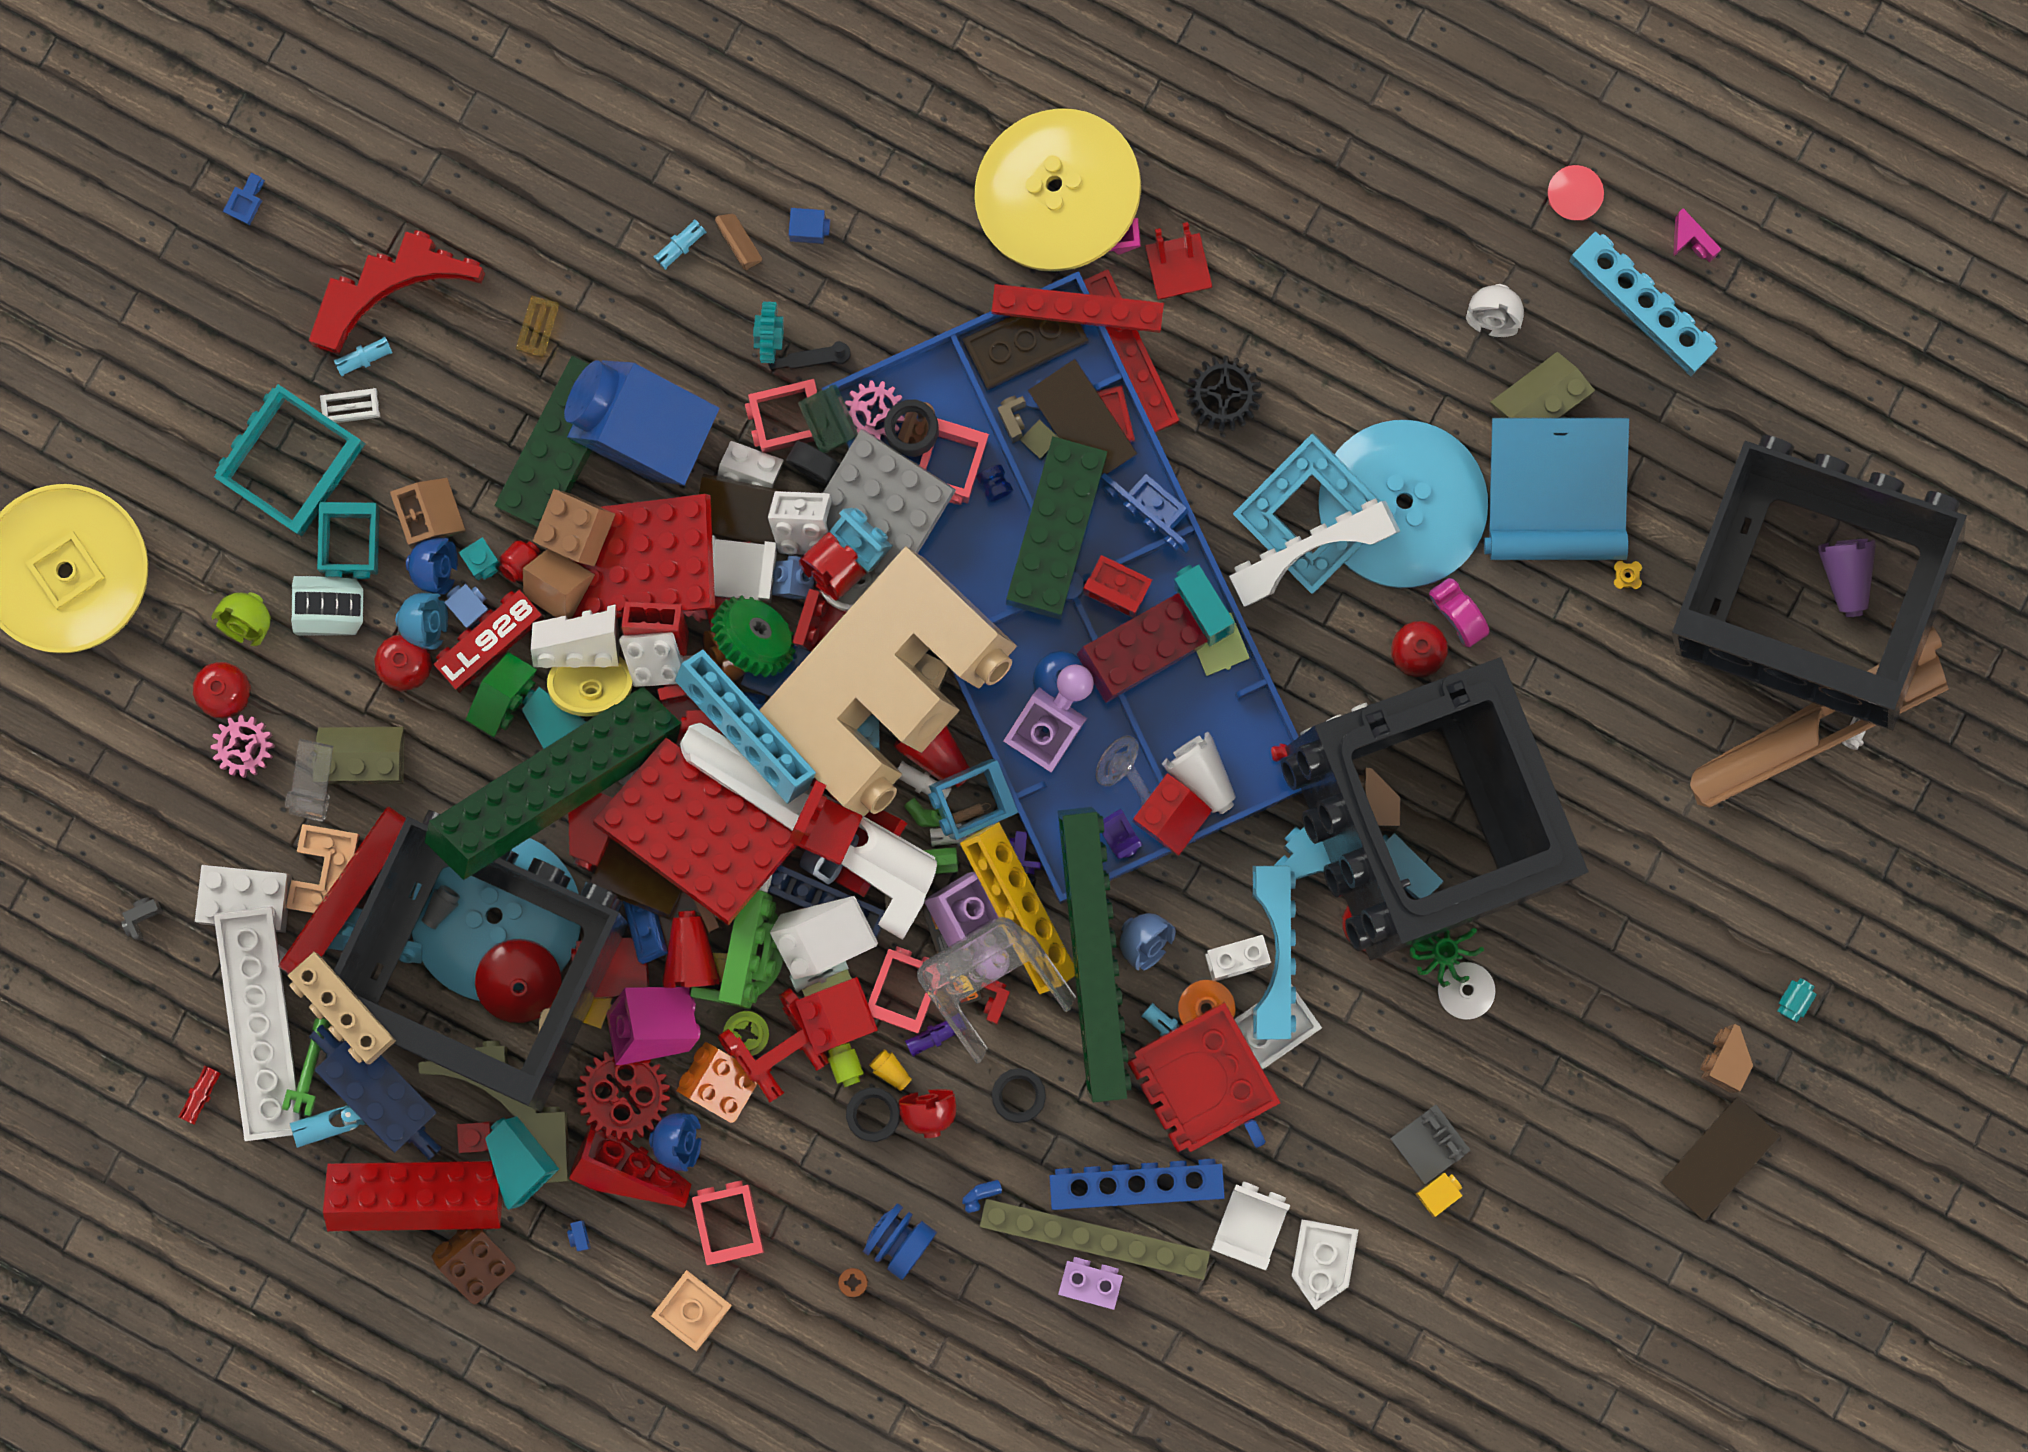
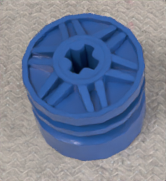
[862,1203,937,1280]

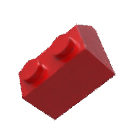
[1132,773,1213,856]
[795,977,878,1055]

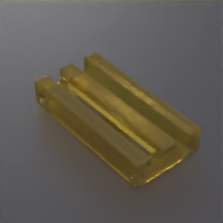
[516,295,559,358]

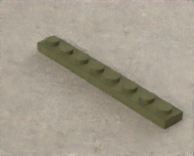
[980,1199,1210,1280]

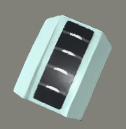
[291,576,363,635]

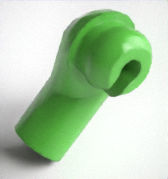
[904,798,942,828]

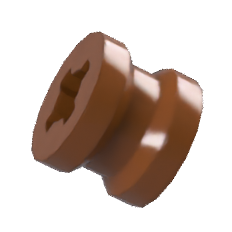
[838,1268,868,1297]

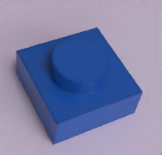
[567,1221,591,1252]

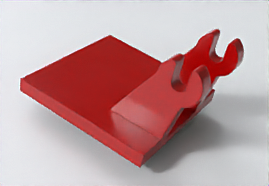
[1145,222,1212,300]

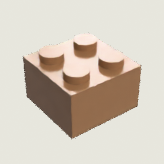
[532,489,615,566]

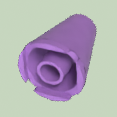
[1818,539,1876,617]

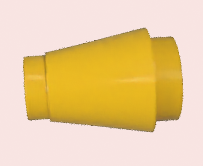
[869,1049,912,1091]

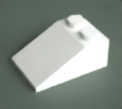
[770,896,878,980]

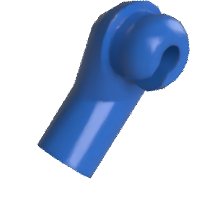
[962,1180,1002,1213]

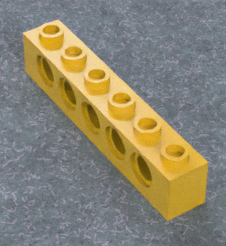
[960,822,1075,994]

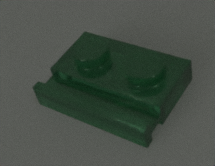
[798,385,858,454]

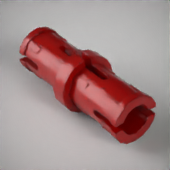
[178,1065,221,1125]

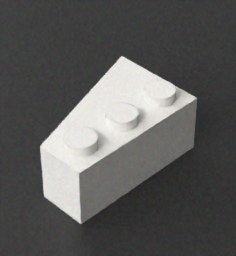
[531,605,620,668]

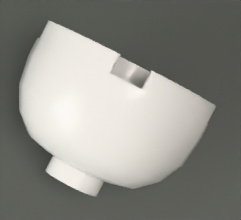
[1466,284,1524,337]

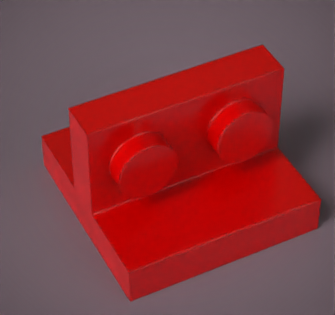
[1083,555,1152,618]

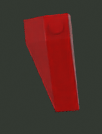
[569,1123,692,1208]

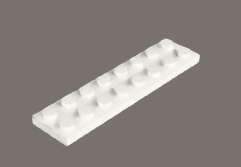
[214,906,301,1141]

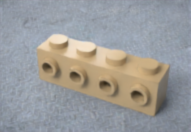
[287,952,396,1065]

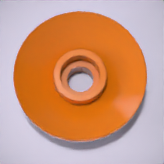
[1178,980,1235,1024]

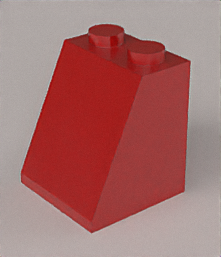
[568,793,612,872]

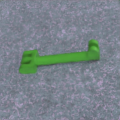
[282,1018,331,1116]

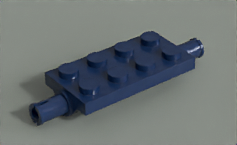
[309,1024,442,1161]

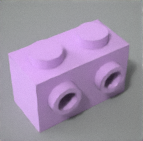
[1058,1257,1123,1310]

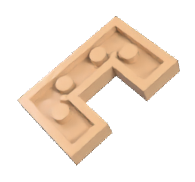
[286,824,360,913]

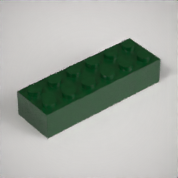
[494,356,592,530]
[1006,436,1107,620]

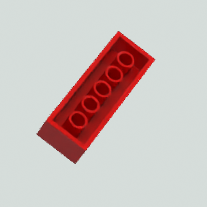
[323,1161,502,1231]

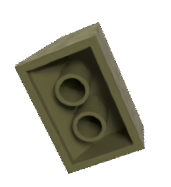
[1490,352,1595,418]
[313,727,404,785]

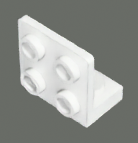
[768,491,832,555]
[619,632,694,687]

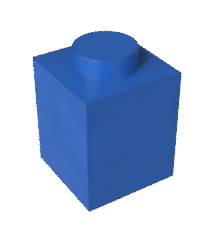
[789,208,830,244]

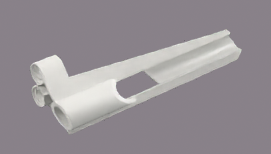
[680,723,937,940]

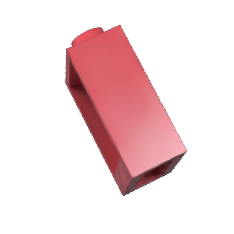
[745,379,828,453]
[919,418,989,505]
[868,946,943,1034]
[692,1181,765,1265]

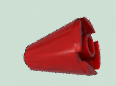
[893,725,970,788]
[663,910,720,988]

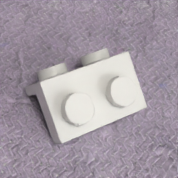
[717,441,784,488]

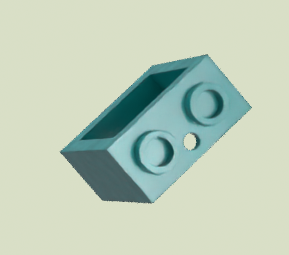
[317,502,380,579]
[1174,564,1235,647]

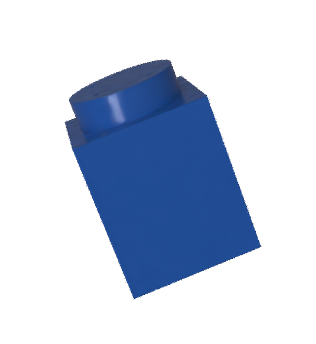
[564,360,720,485]

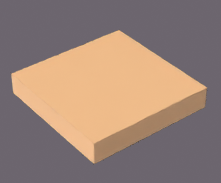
[651,1270,732,1352]

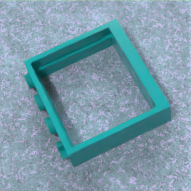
[214,384,366,537]

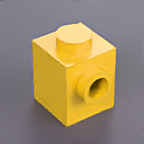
[1415,1173,1462,1217]

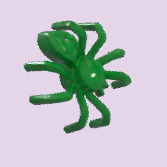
[1409,928,1484,988]

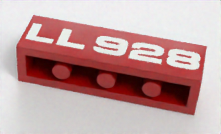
[434,589,545,693]

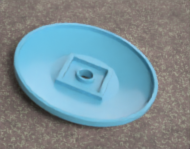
[1318,420,1488,588]
[412,838,581,1001]

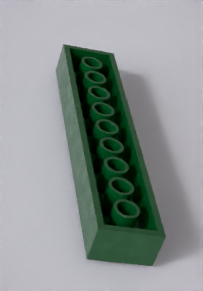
[425,687,682,880]
[1057,807,1131,1103]

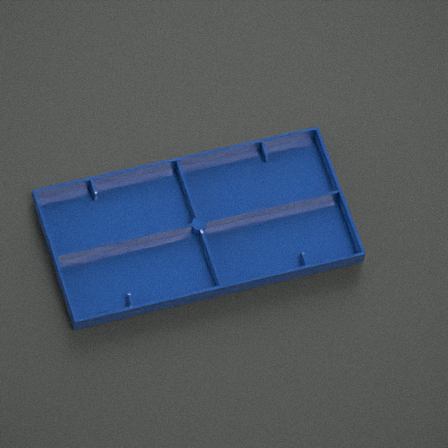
[822,271,1302,904]

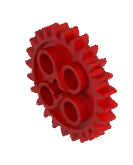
[577,1051,670,1142]

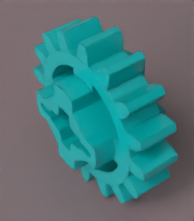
[753,301,784,363]

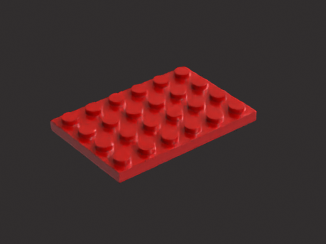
[571,494,715,619]
[593,738,797,925]

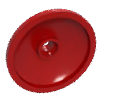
[475,939,561,1023]

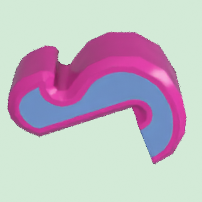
[1429,578,1489,648]

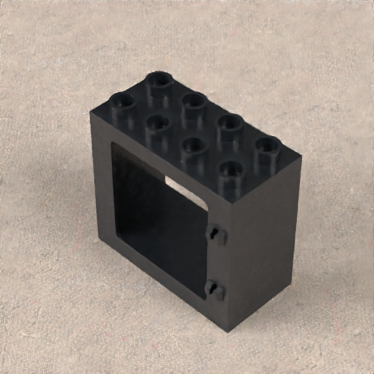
[1672,435,1967,731]
[334,810,629,1112]

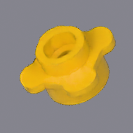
[1614,561,1642,589]

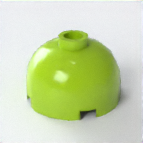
[211,592,271,646]

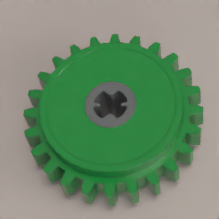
[711,595,796,677]

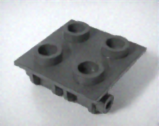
[1390,1105,1471,1185]

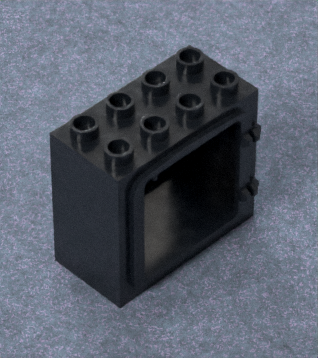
[1281,657,1589,961]

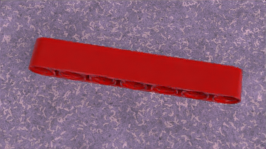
[278,806,406,974]

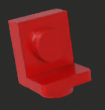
[981,979,1010,1025]
[457,1121,493,1153]

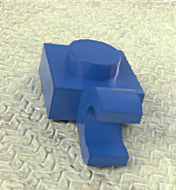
[223,173,265,226]

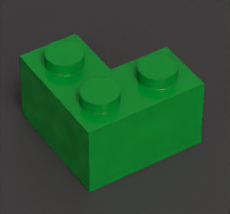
[465,652,537,737]

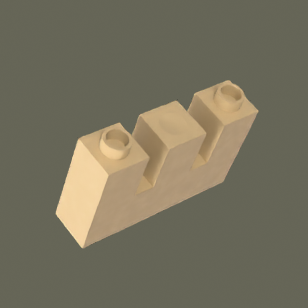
[759,546,1017,817]

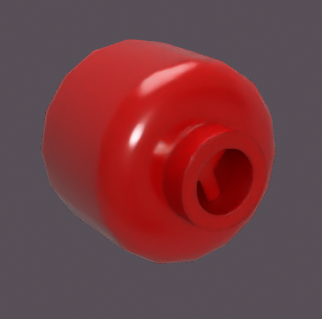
[499,540,541,582]

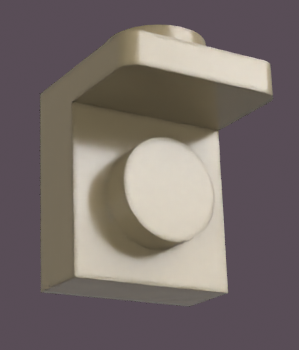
[998,396,1026,443]

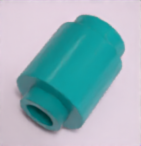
[1777,978,1817,1023]

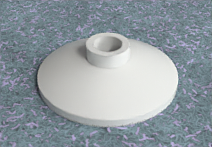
[1438,962,1495,1019]

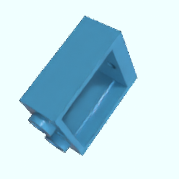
[928,759,1018,840]

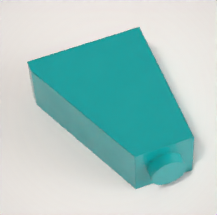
[522,687,586,749]
[485,1116,559,1210]

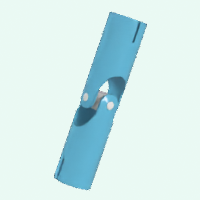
[289,1105,366,1148]

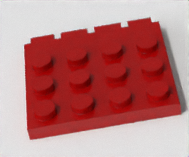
[1127,1002,1281,1152]

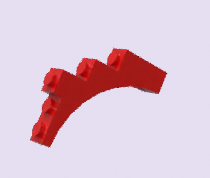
[309,230,485,355]

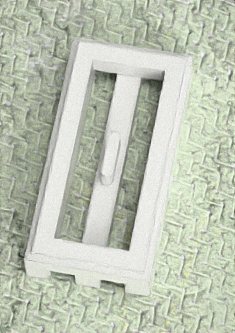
[320,388,380,423]

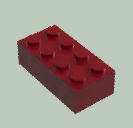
[1077,593,1208,703]

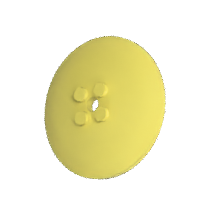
[975,109,1141,271]
[0,484,148,653]

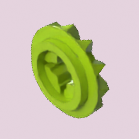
[723,1011,769,1056]

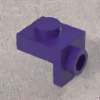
[1102,809,1142,859]
[1009,831,1041,875]

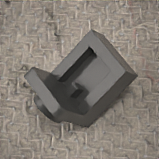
[121,897,163,941]

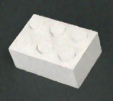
[195,865,292,933]

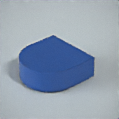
[1244,1118,1266,1148]

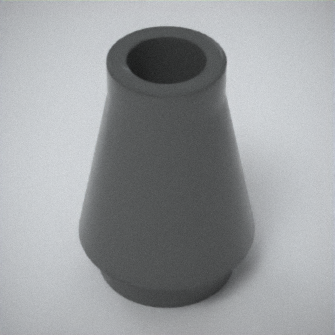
[421,885,460,929]

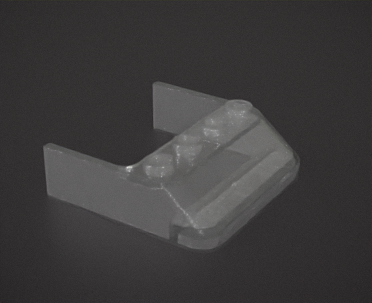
[917,917,1076,1064]

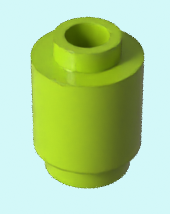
[828,1043,864,1087]

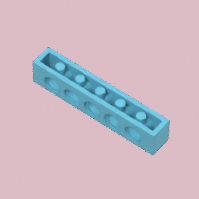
[1569,231,1718,376]
[675,650,816,804]

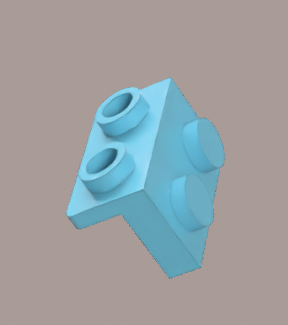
[829,508,893,572]

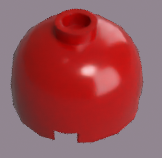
[1391,621,1448,678]
[374,635,432,692]
[193,662,251,719]
[899,1089,956,1138]

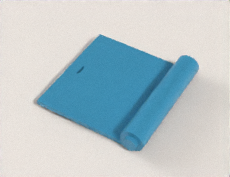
[1484,418,1629,560]

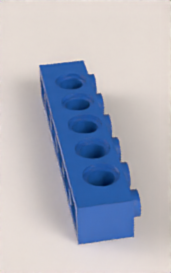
[1049,1159,1225,1210]

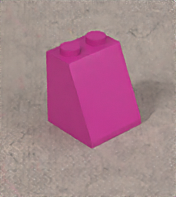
[606,987,700,1065]

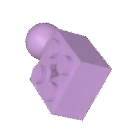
[1004,664,1094,772]
[925,871,1010,979]

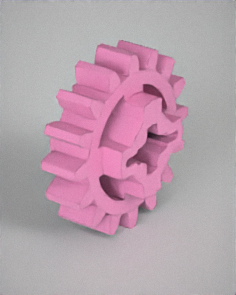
[844,380,905,440]
[211,715,275,778]

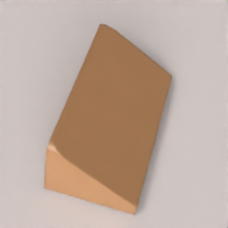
[715,214,762,270]

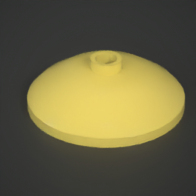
[547,656,633,716]

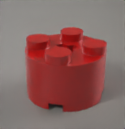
[799,532,866,601]

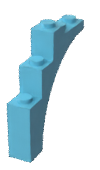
[1252,827,1443,904]

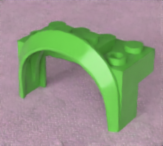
[690,890,784,1009]

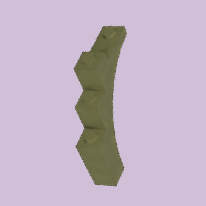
[418,1041,570,1183]

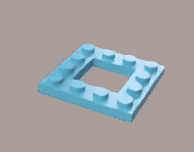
[1233,433,1393,594]

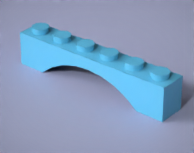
[1253,866,1296,1040]

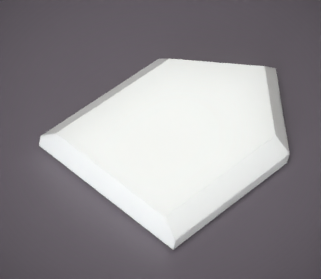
[1292,1219,1358,1310]

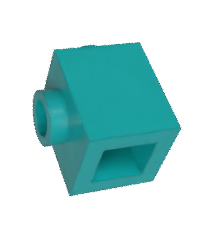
[459,537,501,581]

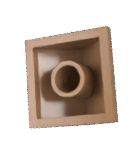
[523,549,595,620]

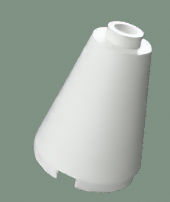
[1162,732,1236,814]

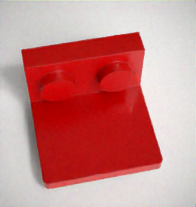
[793,589,846,652]
[788,780,863,865]

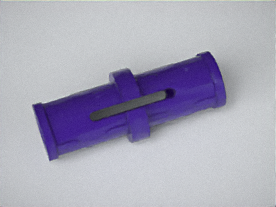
[905,1015,964,1057]

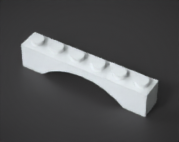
[1229,498,1400,607]

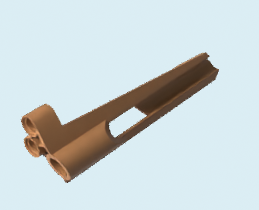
[1690,620,1949,808]

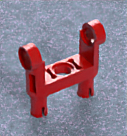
[718,988,829,1103]

